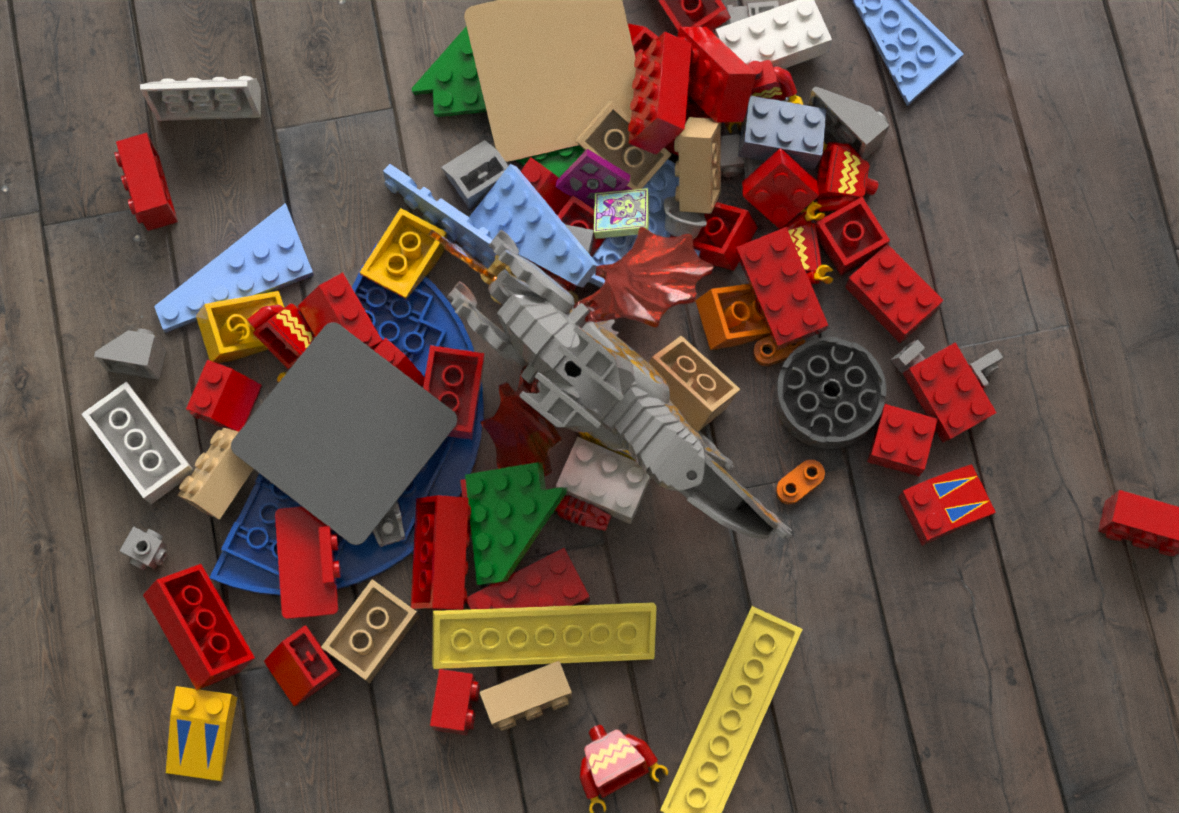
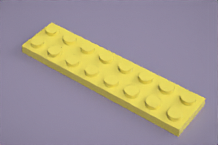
[432,603,656,669]
[660,606,803,813]

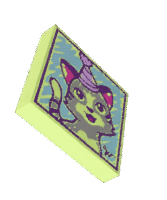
[594,188,649,239]

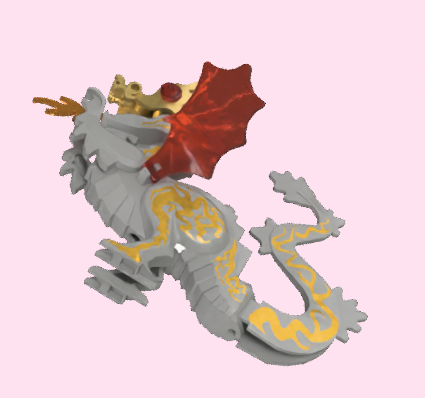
[428,227,792,539]

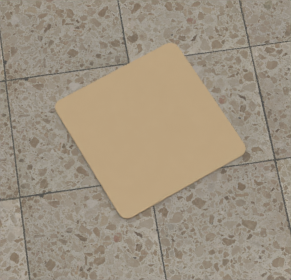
[464,0,636,162]

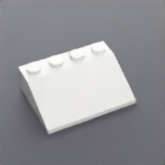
[140,76,261,121]

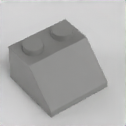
[94,329,166,380]

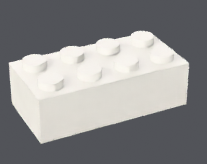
[715,0,832,69]
[82,382,194,504]

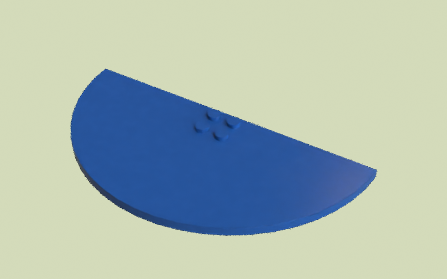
[209,244,484,596]

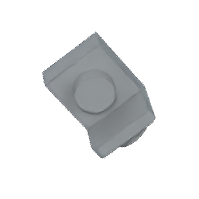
[890,340,925,376]
[969,349,1003,391]

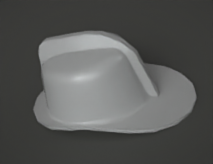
[663,196,707,244]

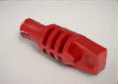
[555,495,611,531]

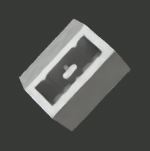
[441,140,508,210]

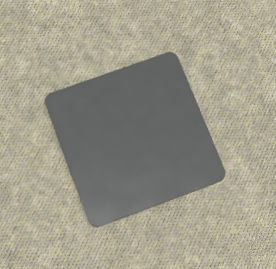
[231,322,457,545]

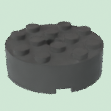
[775,337,886,449]

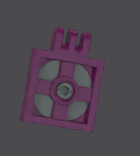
[556,149,633,210]

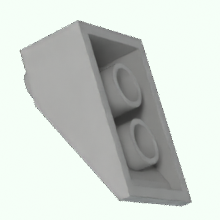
[808,87,889,160]

